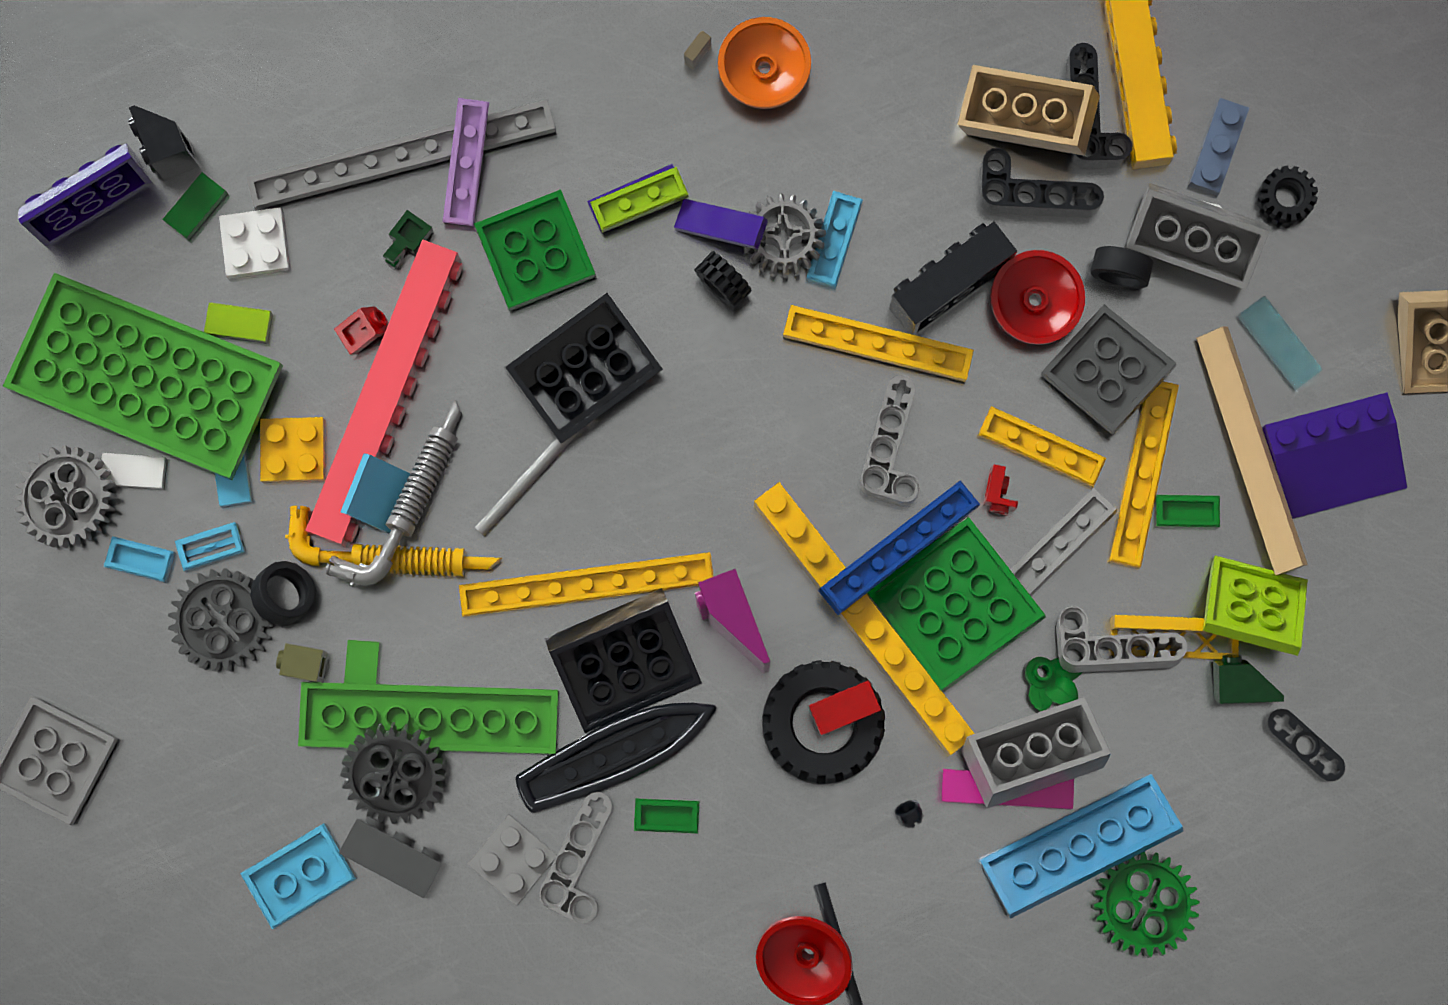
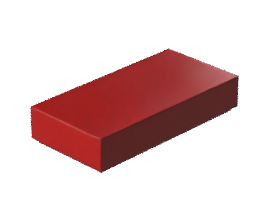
[808,680,881,736]

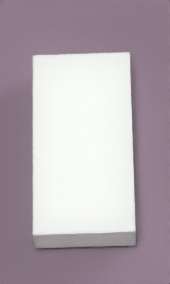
[101,453,167,490]

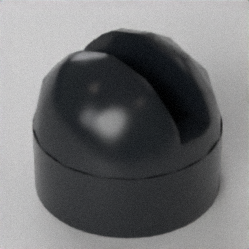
[895,800,923,828]

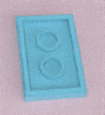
[240,823,357,929]

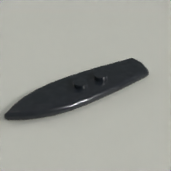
[515,702,717,813]

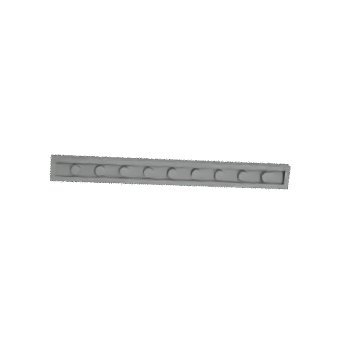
[247,99,556,210]

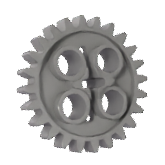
[13,445,117,549]

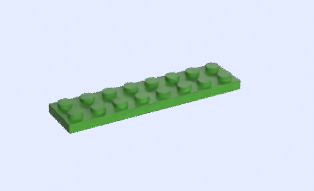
[298,682,558,754]

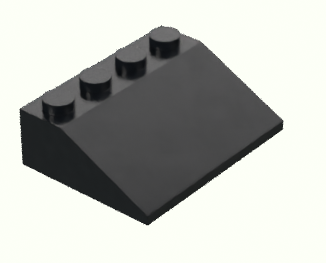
[504,293,663,444]
[545,588,702,733]

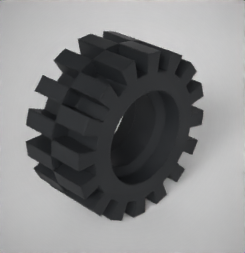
[1257,165,1318,226]
[694,251,752,309]

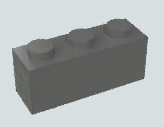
[339,816,445,899]

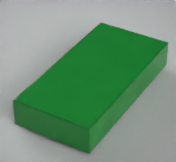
[162,172,228,241]
[1155,495,1220,529]
[634,798,700,834]

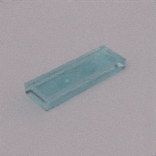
[1238,295,1323,390]

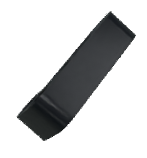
[1066,43,1132,169]
[979,148,1104,218]

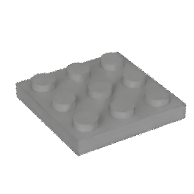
[0,696,118,825]

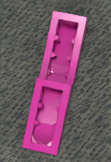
[942,769,1075,809]

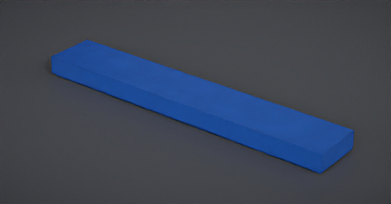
[818,480,980,615]

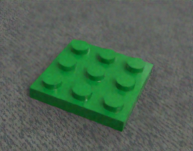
[474,189,596,311]

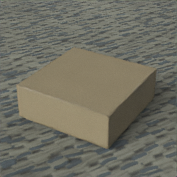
[684,31,712,70]

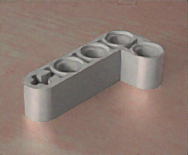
[860,375,920,506]
[1056,606,1187,673]
[539,792,613,924]

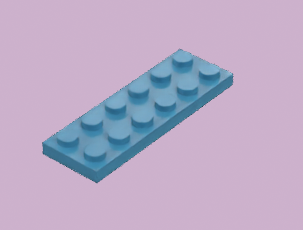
[980,774,1183,919]

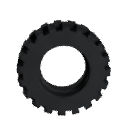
[762,660,885,785]

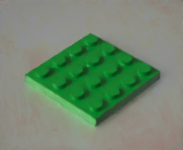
[867,517,1046,692]

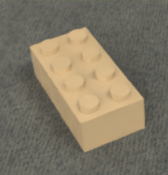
[957,65,1100,156]

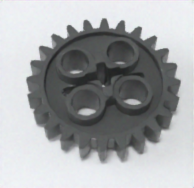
[168,568,273,672]
[340,722,447,824]

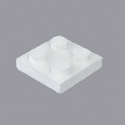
[219,207,290,279]

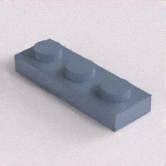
[1188,98,1249,196]

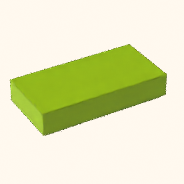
[204,302,272,343]

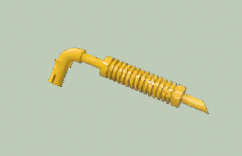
[285,506,502,576]

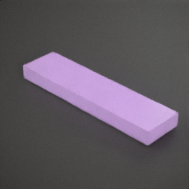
[443,98,490,227]

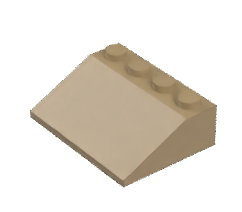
[1398,290,1448,394]

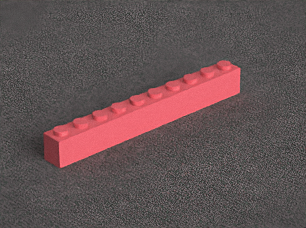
[305,239,463,548]

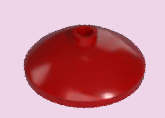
[990,250,1085,345]
[756,916,853,1005]

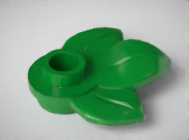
[1025,657,1082,712]

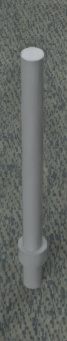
[475,420,594,536]

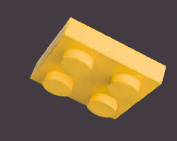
[260,417,325,483]

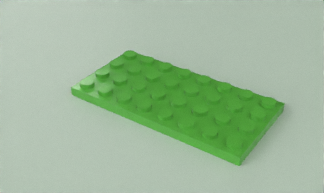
[3,273,283,480]

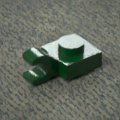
[383,210,433,268]

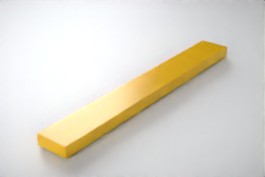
[459,552,713,617]

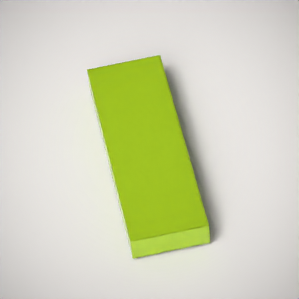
[590,167,689,233]

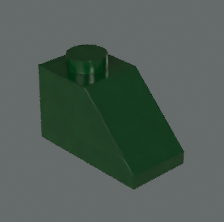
[1213,654,1284,704]

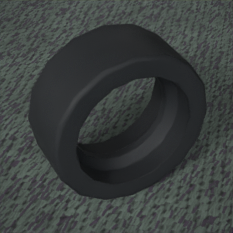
[1090,246,1153,289]
[250,561,316,625]

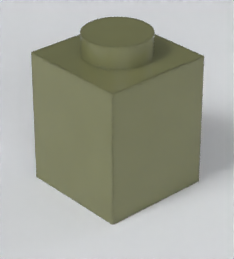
[276,643,328,682]

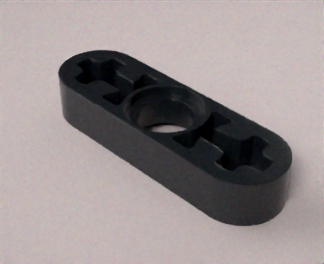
[1265,709,1345,782]

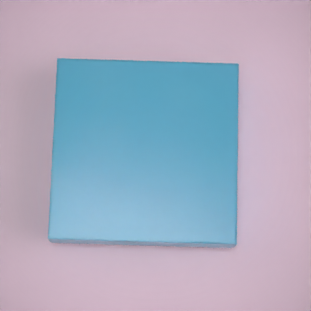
[340,453,410,534]

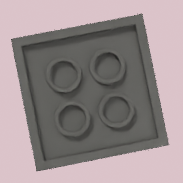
[1041,304,1176,435]

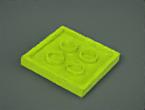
[1203,555,1308,656]

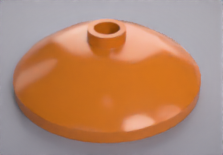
[718,17,811,109]

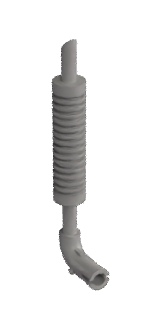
[326,399,461,587]

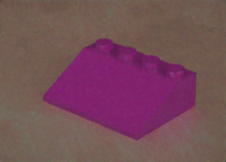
[695,569,770,674]

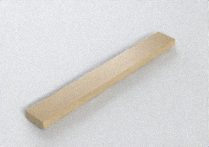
[1196,326,1308,575]

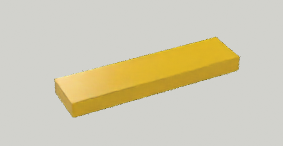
[978,406,1106,488]

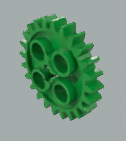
[1093,851,1200,958]

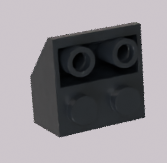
[128,105,199,180]

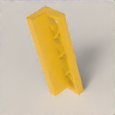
[1110,615,1239,660]

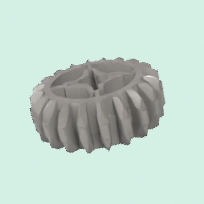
[744,193,826,278]

